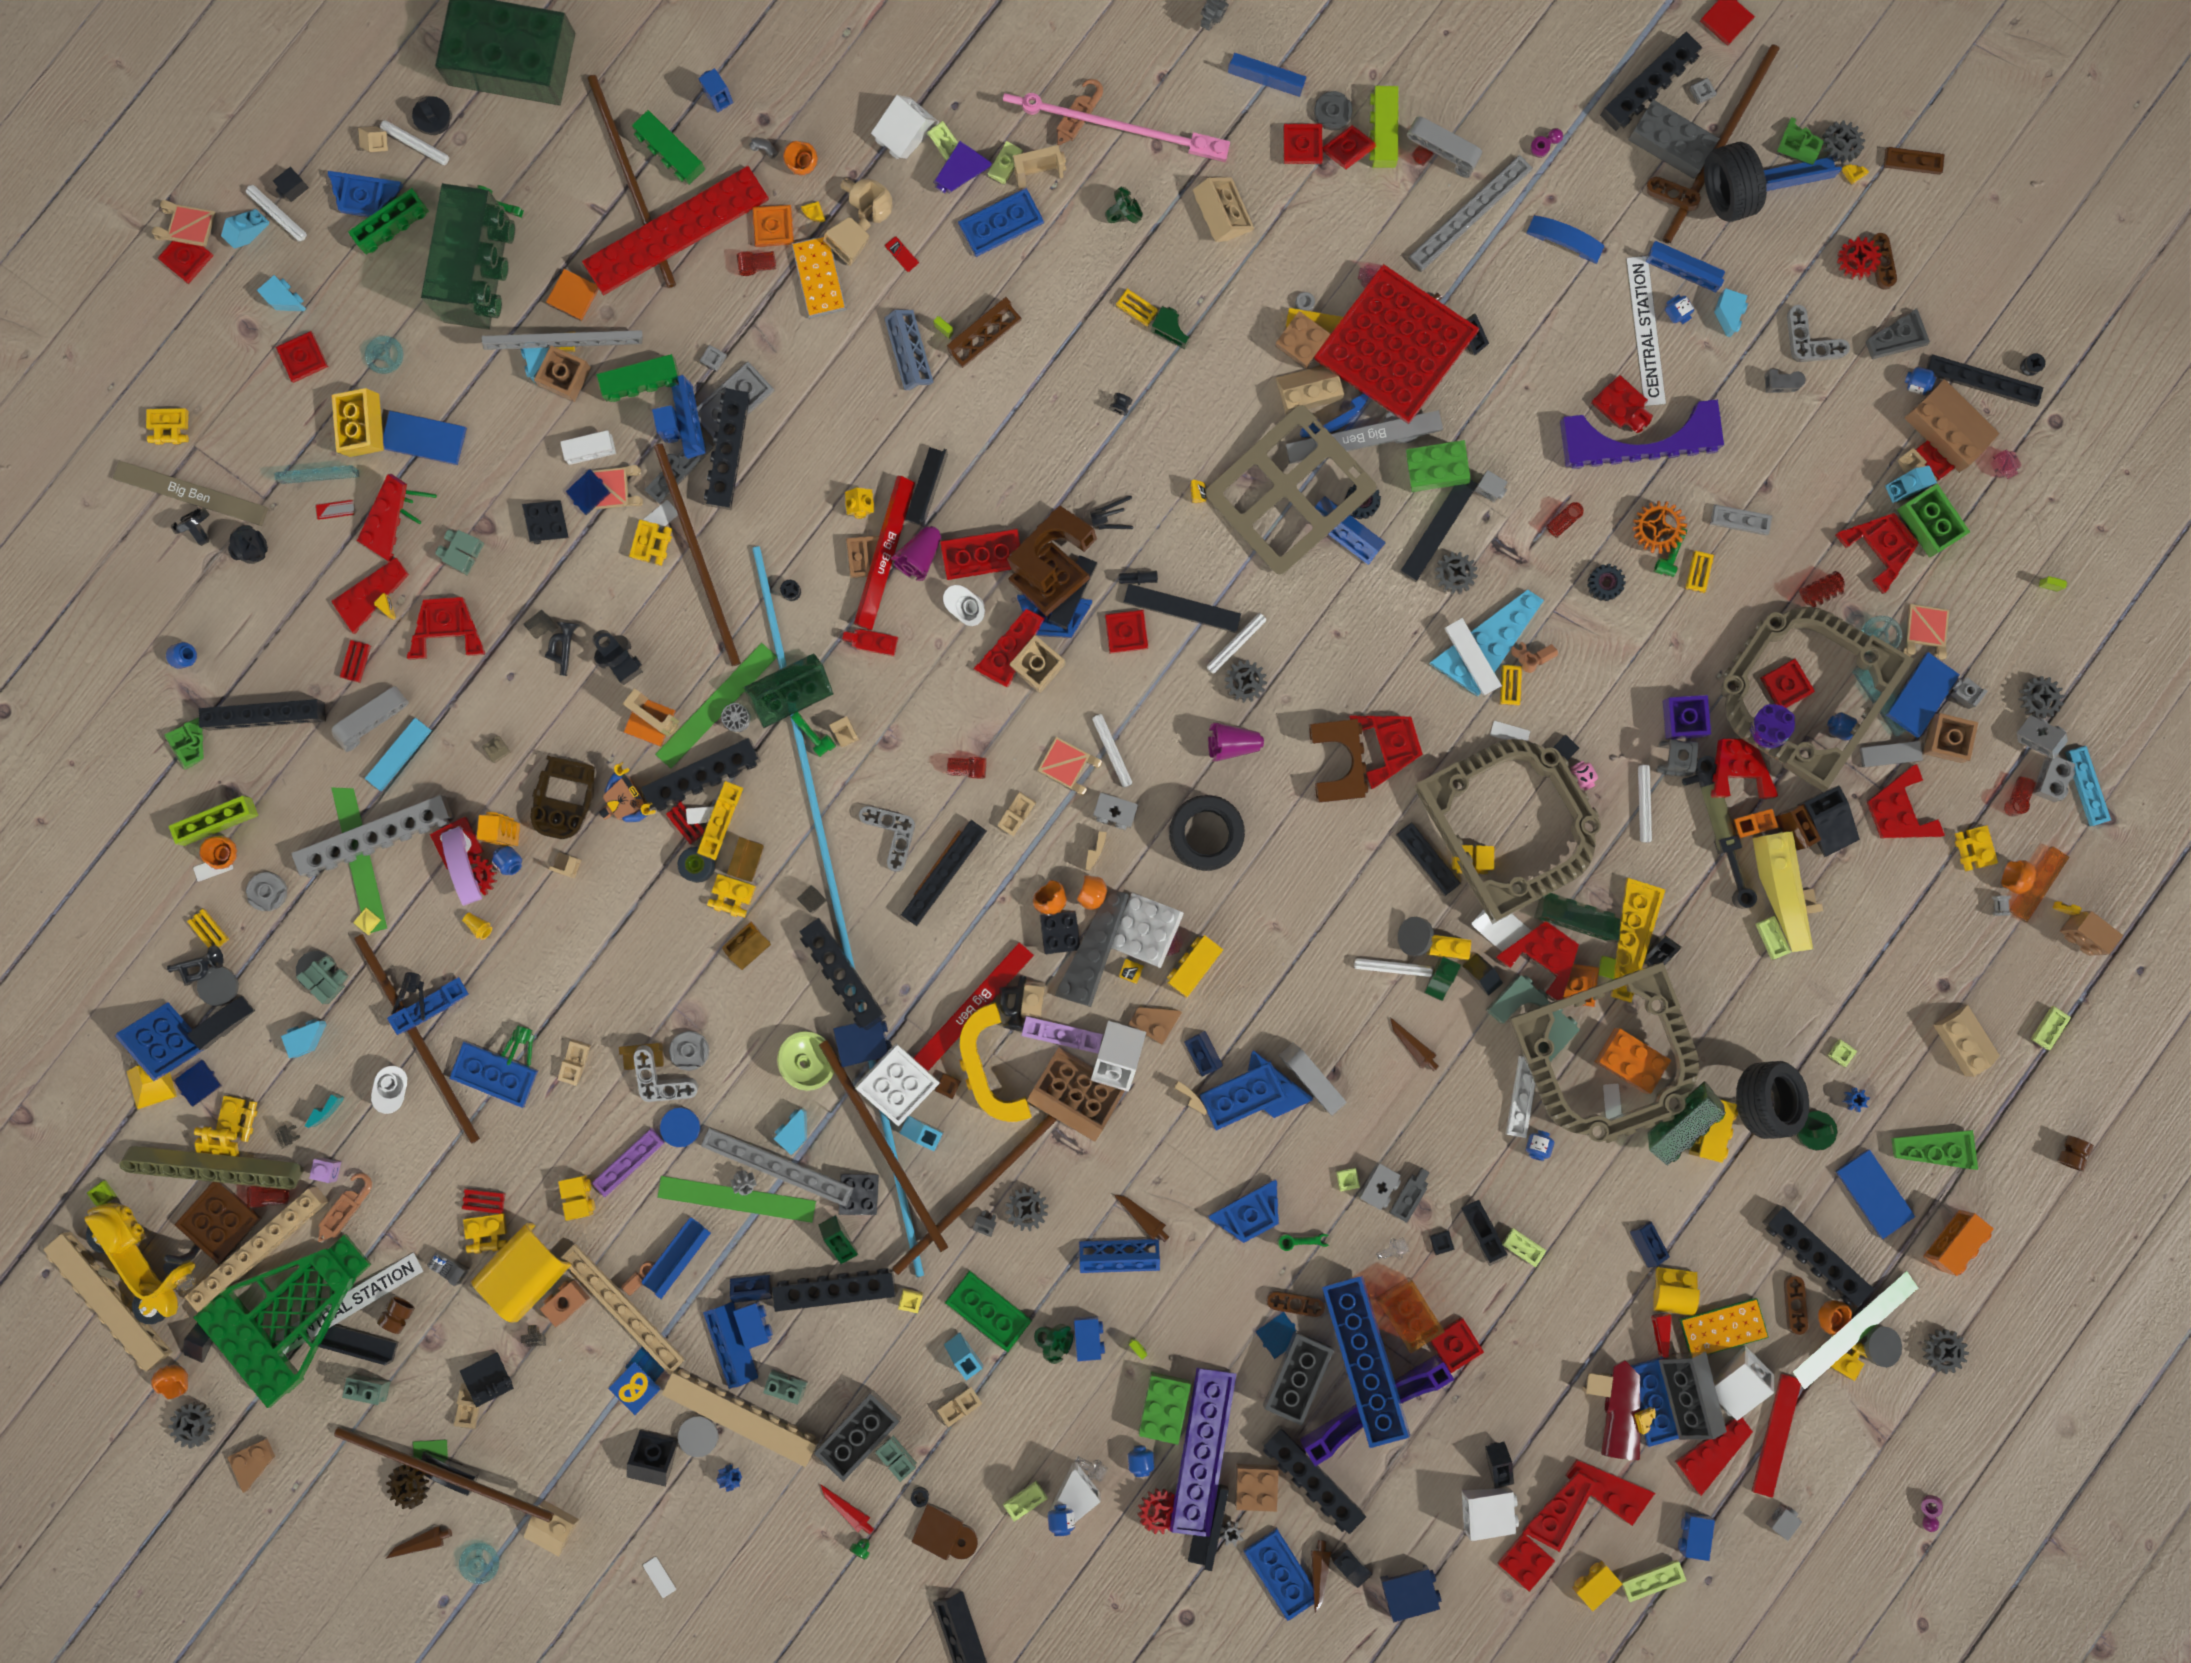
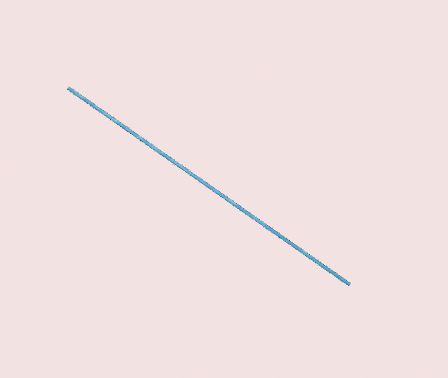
[752,546,924,1277]

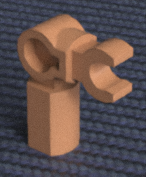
[1510,642,1558,673]
[621,1261,654,1296]

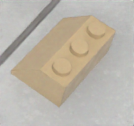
[1193,178,1254,242]
[1276,366,1344,415]
[1933,1005,2000,1077]

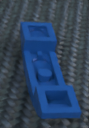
[1526,215,1604,264]
[1300,394,1369,438]
[387,977,469,1035]

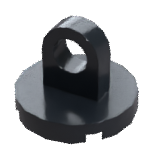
[412,96,452,136]
[171,507,210,546]
[228,525,268,564]
[593,630,632,669]

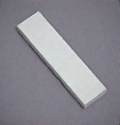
[1444,618,1502,696]
[1506,1056,1535,1138]

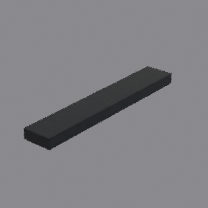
[1926,354,2044,407]
[1400,479,1478,582]
[1123,584,1242,633]
[901,820,987,926]

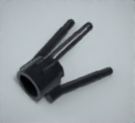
[1090,496,1134,530]
[391,972,425,1021]

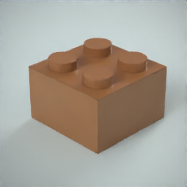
[1275,311,1330,369]
[534,346,591,402]
[1923,713,1979,763]
[2060,911,2124,956]
[1235,1464,1279,1512]

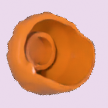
[783,141,818,176]
[199,836,237,870]
[2001,860,2036,894]
[1077,875,1107,910]
[1033,880,1067,915]
[1818,1300,1852,1335]
[151,1365,188,1399]

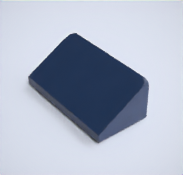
[1184,1031,1223,1077]
[1630,1221,1670,1268]
[730,1274,772,1303]

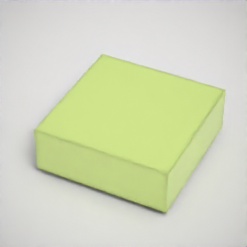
[1828,1039,1857,1067]
[1336,1168,1360,1191]

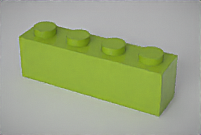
[1369,86,1398,168]
[168,796,259,846]

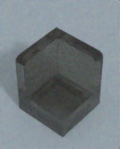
[524,610,558,639]
[797,885,827,914]

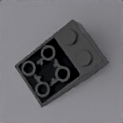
[1797,785,1860,857]

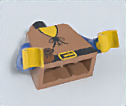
[599,762,656,822]

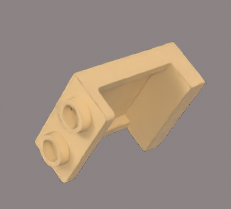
[1013,145,1066,188]
[623,688,680,737]

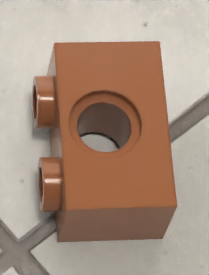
[540,1280,591,1328]

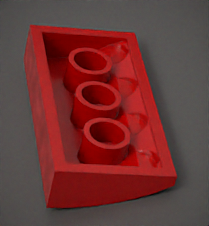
[940,528,1020,580]

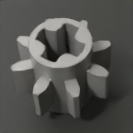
[730,1170,757,1195]
[1220,1520,1244,1547]

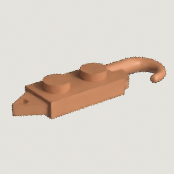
[1056,79,1103,145]
[318,1173,372,1242]

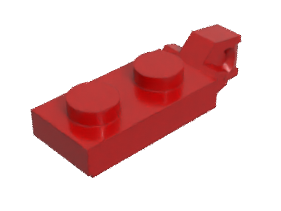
[842,629,898,657]

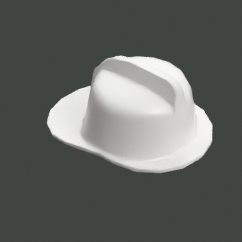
[943,585,985,626]
[371,1066,407,1114]

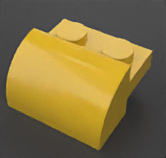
[1653,1267,1700,1316]

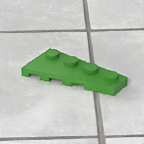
[1891,1130,1978,1170]

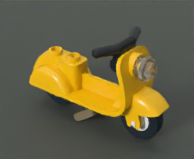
[84,1203,200,1324]

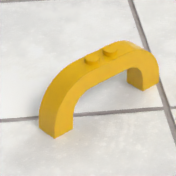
[959,1002,1032,1122]

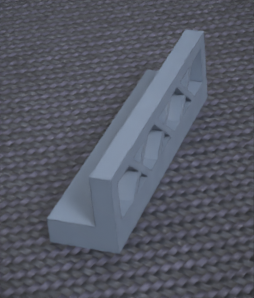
[884,310,934,390]

